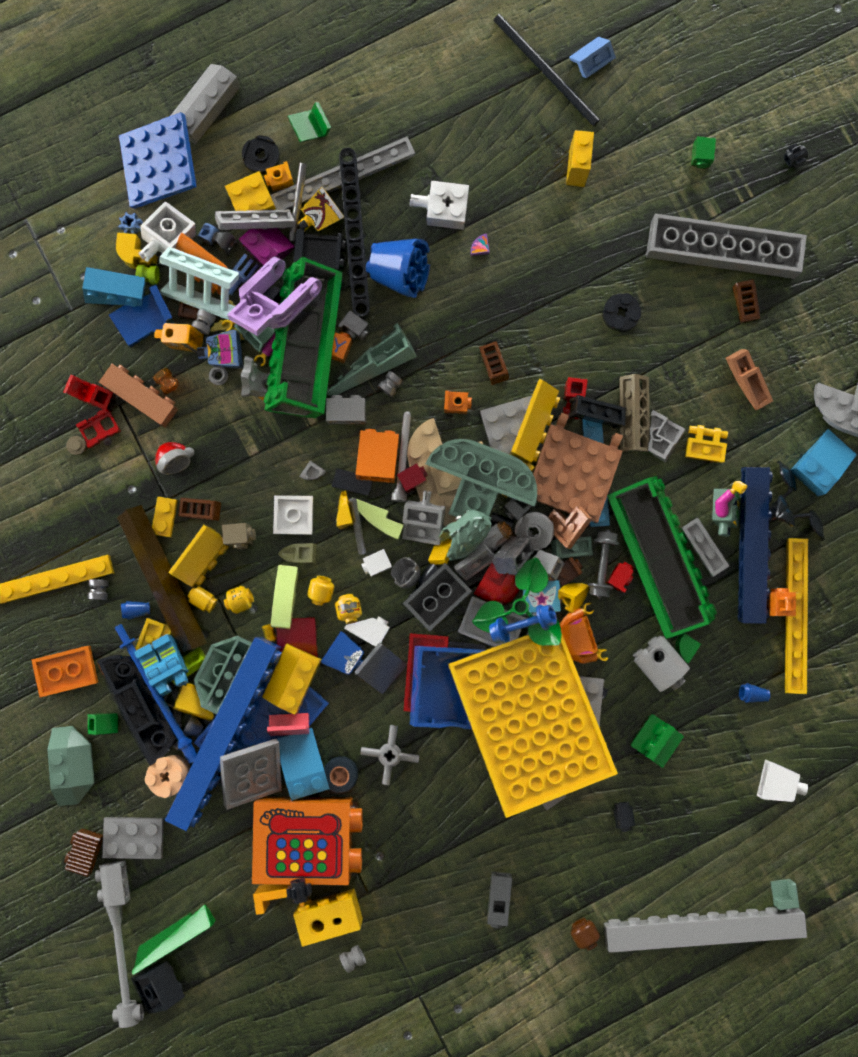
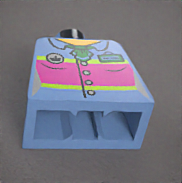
[197,330,243,369]

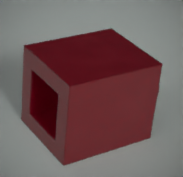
[397,463,428,493]

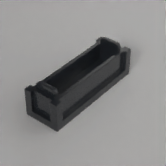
[568,395,626,429]

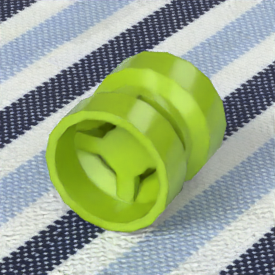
[136,264,159,285]

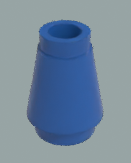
[121,601,150,620]
[739,683,770,703]

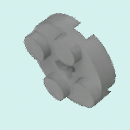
[515,511,554,551]

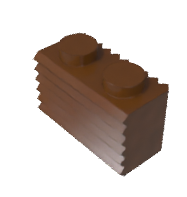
[64,829,103,877]

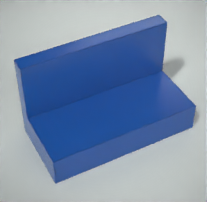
[141,285,175,333]

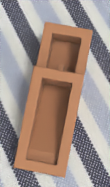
[726,349,773,410]

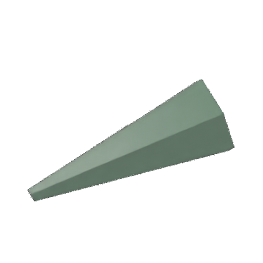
[327,323,417,398]

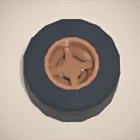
[324,756,358,794]

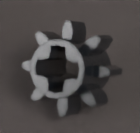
[784,143,808,169]
[286,878,312,904]

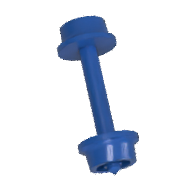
[489,604,557,643]

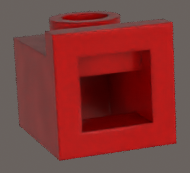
[606,562,634,593]

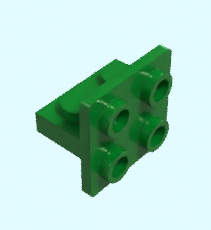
[631,714,684,767]

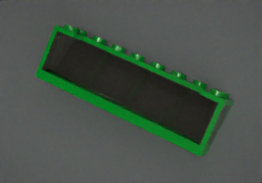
[264,257,343,419]
[607,476,717,639]

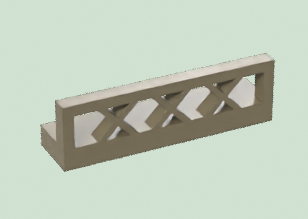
[620,374,650,453]

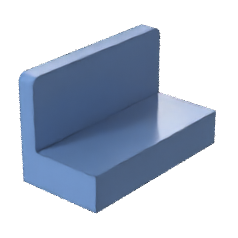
[570,37,616,78]

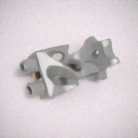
[240,356,308,410]

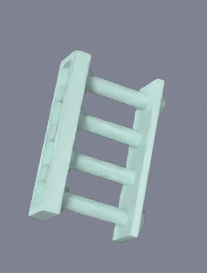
[160,247,239,320]

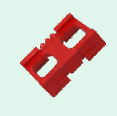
[76,408,121,448]

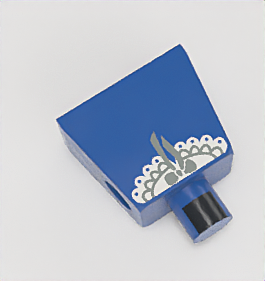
[321,631,365,675]

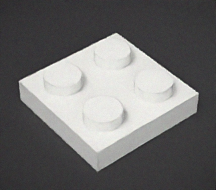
[273,495,313,535]

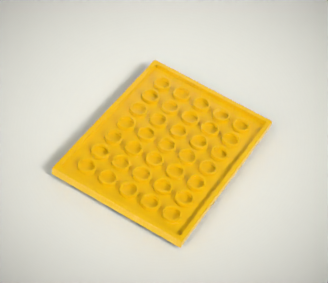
[448,635,618,818]

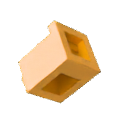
[264,161,294,192]

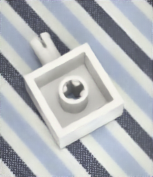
[410,181,469,230]
[139,201,196,262]

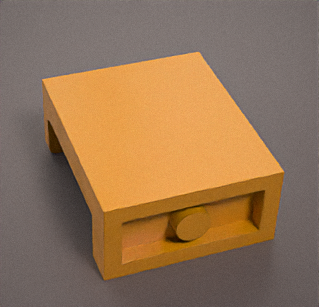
[253,884,309,915]

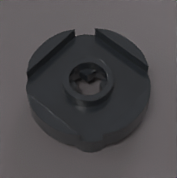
[242,135,280,174]
[602,293,641,332]

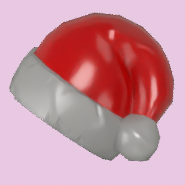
[155,442,194,475]

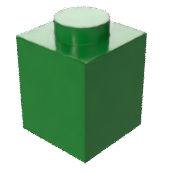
[691,136,716,169]

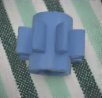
[118,212,143,234]

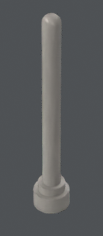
[391,412,411,502]

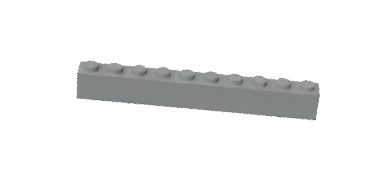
[604,907,807,952]

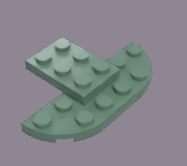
[425,439,537,517]

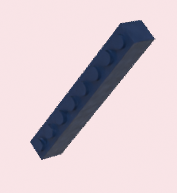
[738,467,773,623]

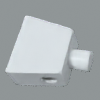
[757,760,808,802]

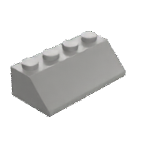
[170,64,241,144]

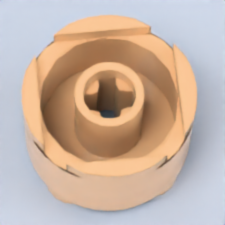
[145,755,191,798]

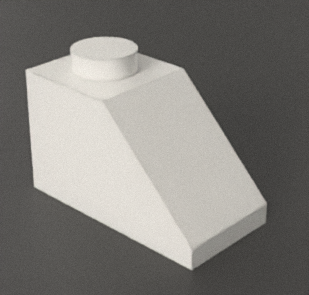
[344,616,390,647]

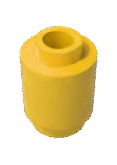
[187,586,218,613]

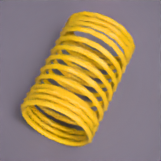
[262,624,277,642]

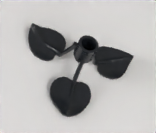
[769,461,825,541]

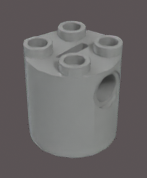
[633,636,690,692]

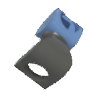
[198,223,237,255]

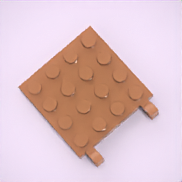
[533,413,623,523]

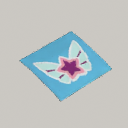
[523,581,561,612]

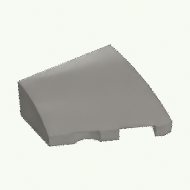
[648,410,686,463]

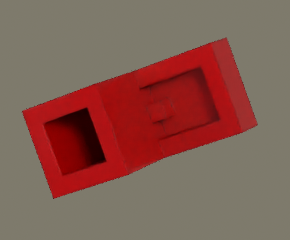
[63,375,113,410]

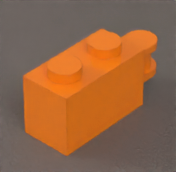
[767,588,796,616]

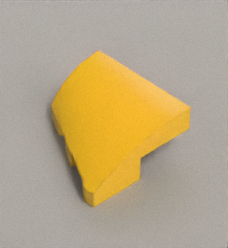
[337,491,353,530]

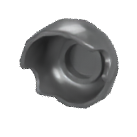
[391,557,420,589]

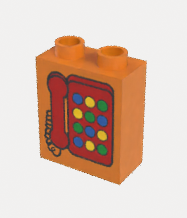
[252,796,363,885]

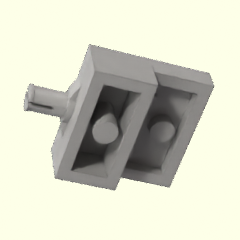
[402,491,445,545]

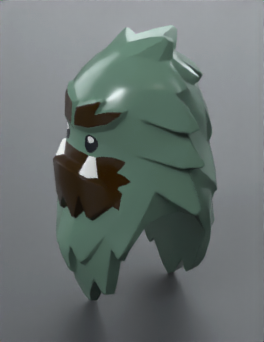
[438,510,491,561]

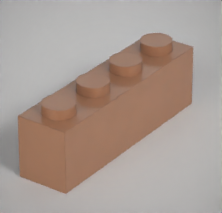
[99,364,178,428]

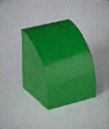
[675,633,701,664]
[88,713,118,735]

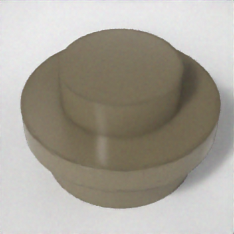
[66,436,86,455]

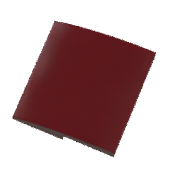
[277,617,318,659]

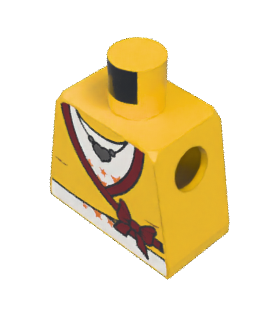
[297,187,344,231]

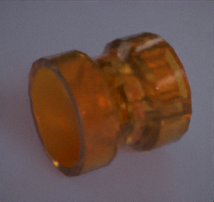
[153,368,180,394]

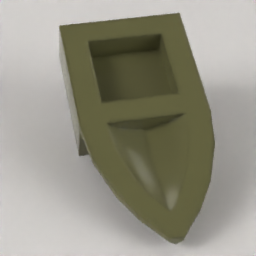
[278,543,317,564]

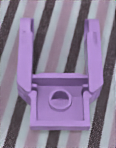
[227,257,322,336]

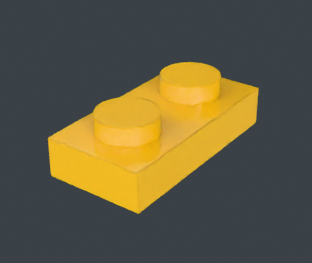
[152,497,178,538]

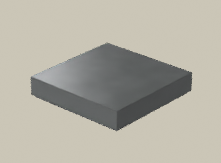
[355,642,407,694]

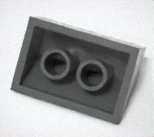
[403,563,472,632]

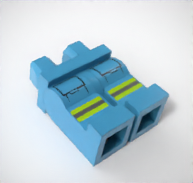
[134,634,189,696]

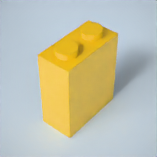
[566,130,594,187]

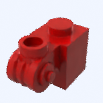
[563,377,587,420]

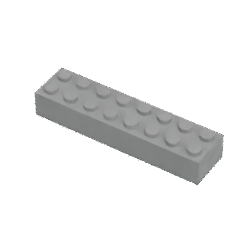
[646,214,807,279]

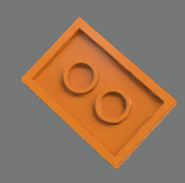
[31,645,98,697]

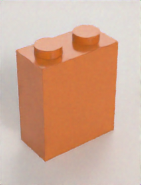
[356,429,399,483]

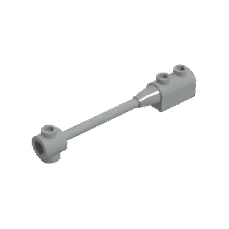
[95,860,144,1028]

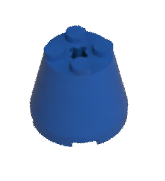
[366,239,430,298]

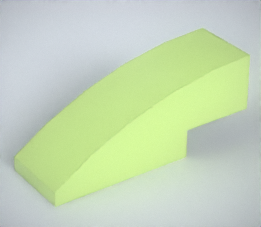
[352,497,404,540]
[271,565,299,629]

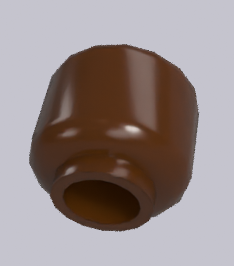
[570,918,600,951]

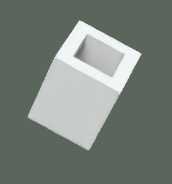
[361,549,392,577]

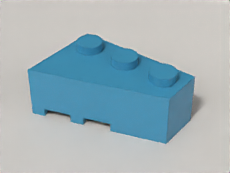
[82,267,145,307]

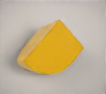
[558,583,589,613]

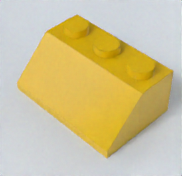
[168,525,229,587]
[262,644,322,715]

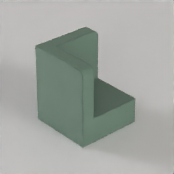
[771,879,799,910]

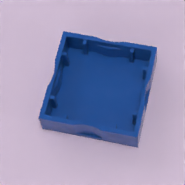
[410,646,485,729]

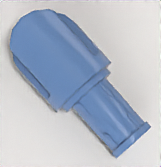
[229,254,260,296]

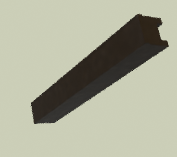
[117,505,207,654]

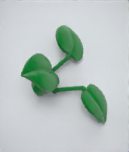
[472,558,562,646]

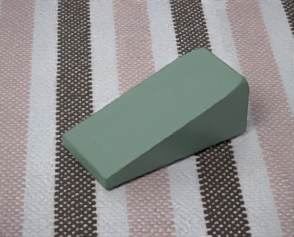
[551,536,593,559]

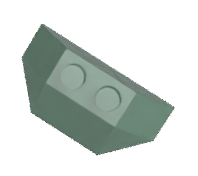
[194,636,252,714]
[47,726,95,806]

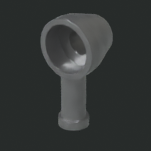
[173,716,204,751]

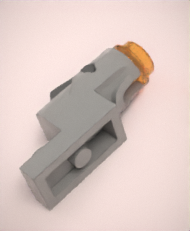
[454,521,513,580]

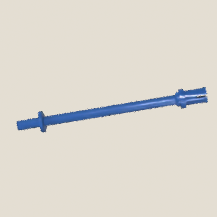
[115,624,197,764]

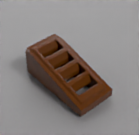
[732,279,760,323]
[479,341,509,385]
[178,497,221,521]

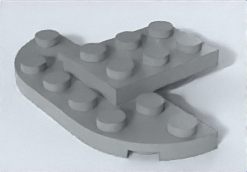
[814,383,858,437]

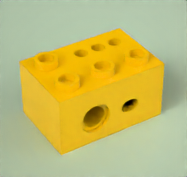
[294,889,363,947]

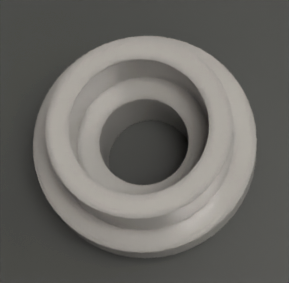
[209,366,228,385]

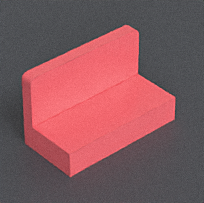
[267,713,309,736]

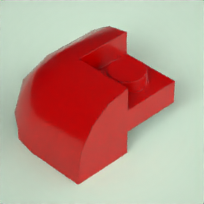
[474,562,520,605]

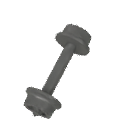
[588,530,619,599]

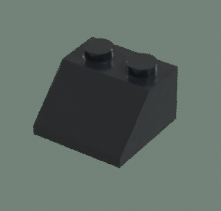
[130,961,185,1014]

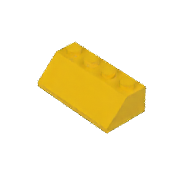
[510,379,560,464]

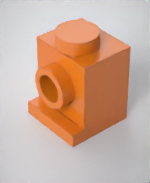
[444,391,472,414]

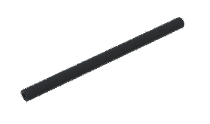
[493,14,600,127]

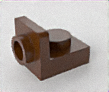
[557,557,583,586]

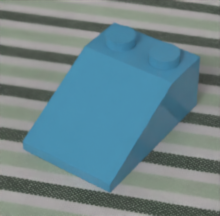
[791,429,857,496]
[276,728,329,801]

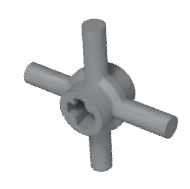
[360,725,419,785]

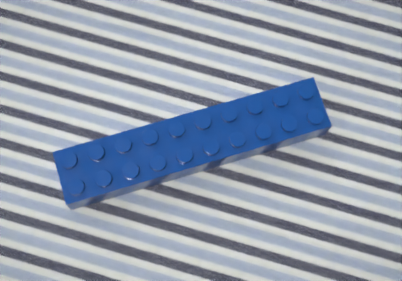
[165,637,282,831]

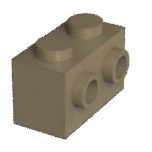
[222,523,256,550]

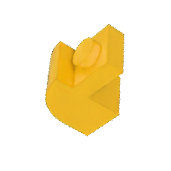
[116,232,158,269]

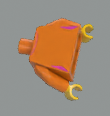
[560,603,608,664]

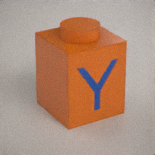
[331,331,353,363]

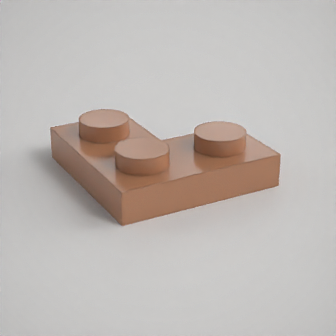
[548,506,592,549]

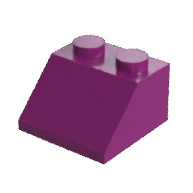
[239,228,295,267]

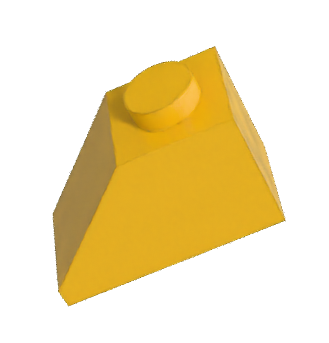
[173,683,214,721]

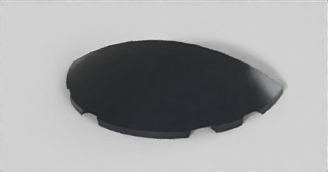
[97,655,182,766]

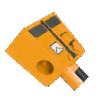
[154,323,204,352]

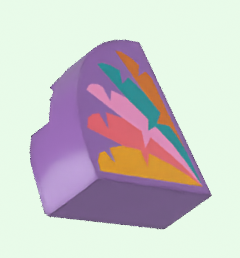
[470,234,489,256]

